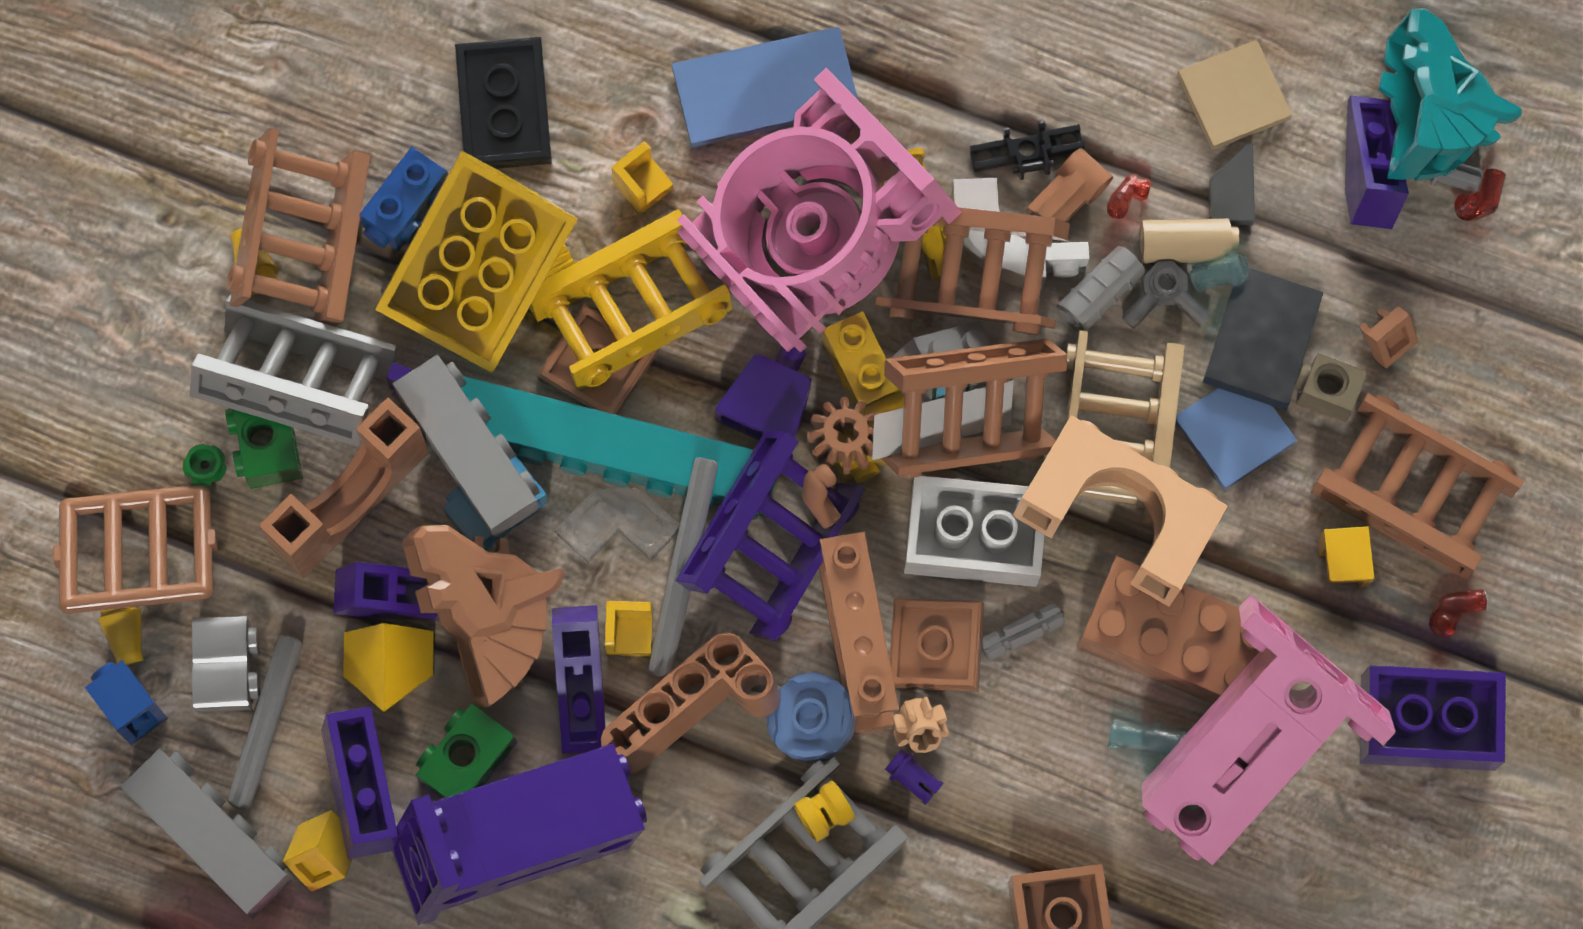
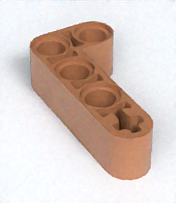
[601,632,781,774]

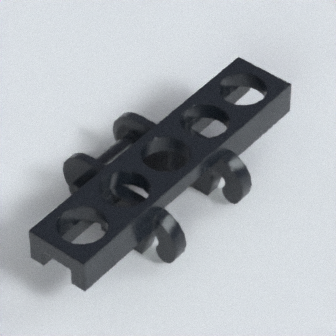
[969,120,1085,180]

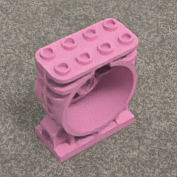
[677,67,962,352]

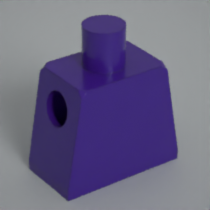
[715,346,812,441]

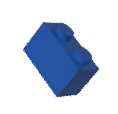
[85,660,168,746]

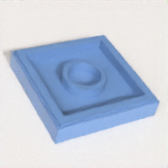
[1175,388,1297,491]

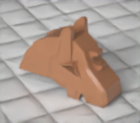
[402,525,565,708]

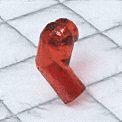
[1107,174,1151,219]
[1429,589,1487,638]

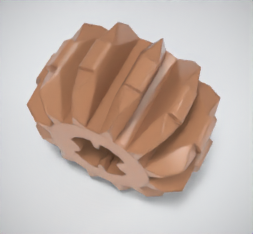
[807,397,877,475]

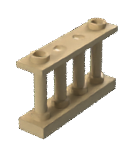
[1065,331,1185,525]

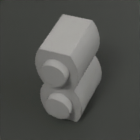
[192,616,260,712]

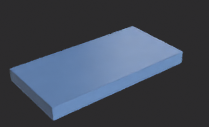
[672,27,858,148]

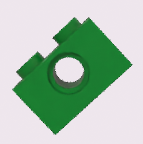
[225,408,303,489]
[416,703,517,799]

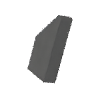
[1209,144,1255,225]

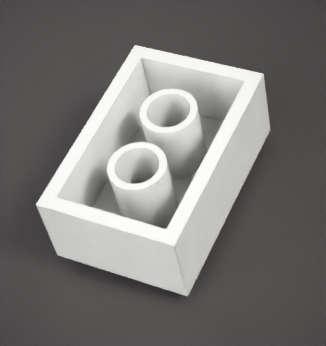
[904,476,1044,587]

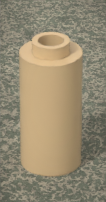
[1139,218,1239,264]

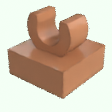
[1360,306,1418,368]

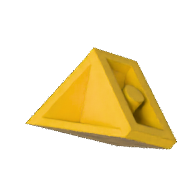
[343,623,434,712]

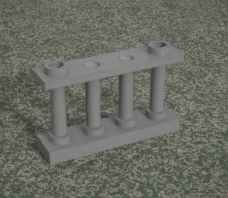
[190,295,397,447]
[699,758,908,929]

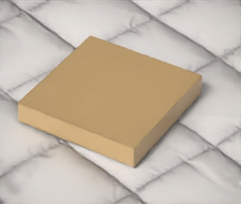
[1177,39,1292,151]

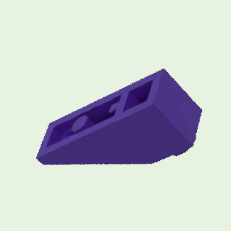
[1345,95,1409,229]
[333,562,439,620]
[552,605,606,753]

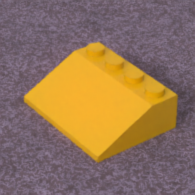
[375,150,578,373]

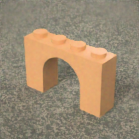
[1013,415,1228,607]

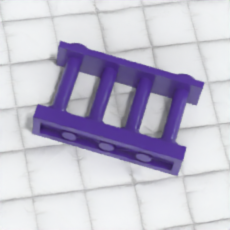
[675,430,865,641]

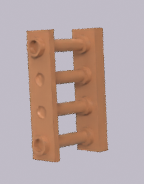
[226,128,370,327]
[875,207,1070,335]
[881,338,1068,478]
[1311,393,1524,580]
[819,531,899,735]

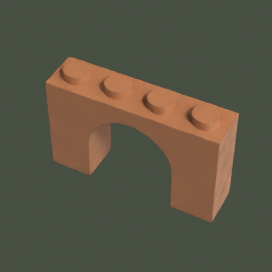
[258,397,429,579]

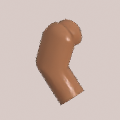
[802,464,841,529]

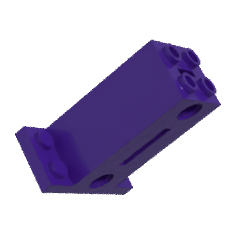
[392,743,647,926]

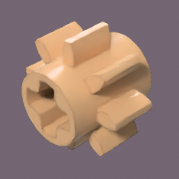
[891,697,949,754]

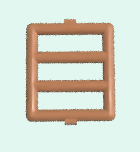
[53,484,217,614]

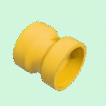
[793,780,856,843]

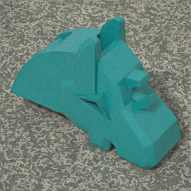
[1378,8,1522,181]

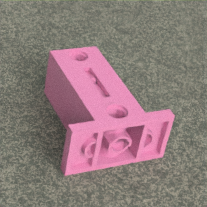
[1142,594,1396,866]

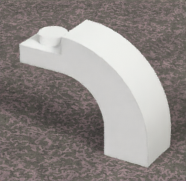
[951,178,1089,289]

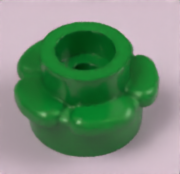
[183,444,227,487]

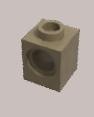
[1295,353,1367,423]

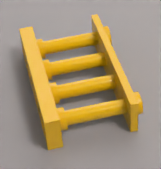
[529,209,733,391]

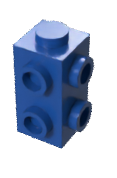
[359,147,448,252]

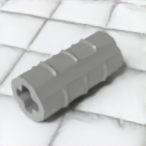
[1056,246,1145,332]

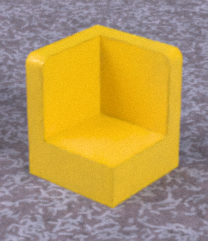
[611,141,674,215]
[1317,526,1374,588]
[605,601,653,657]
[283,810,353,892]

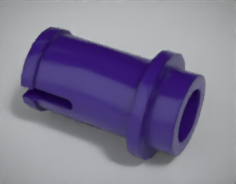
[884,749,944,805]

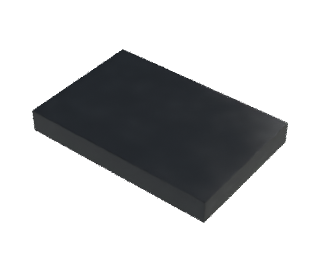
[455,37,552,169]
[1202,265,1324,410]

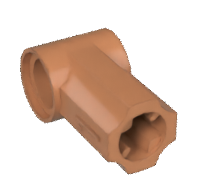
[1026,148,1114,222]

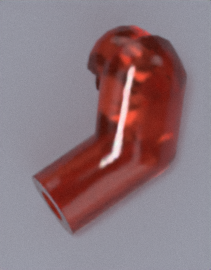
[1454,169,1506,222]

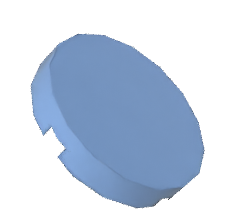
[766,672,857,764]

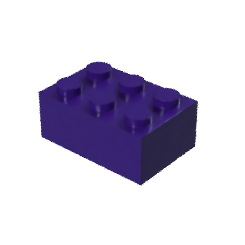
[1360,665,1506,771]

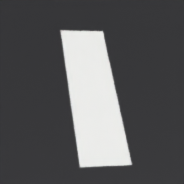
[872,380,1014,460]

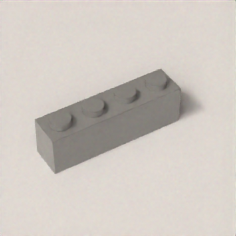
[392,354,540,538]
[120,748,292,919]

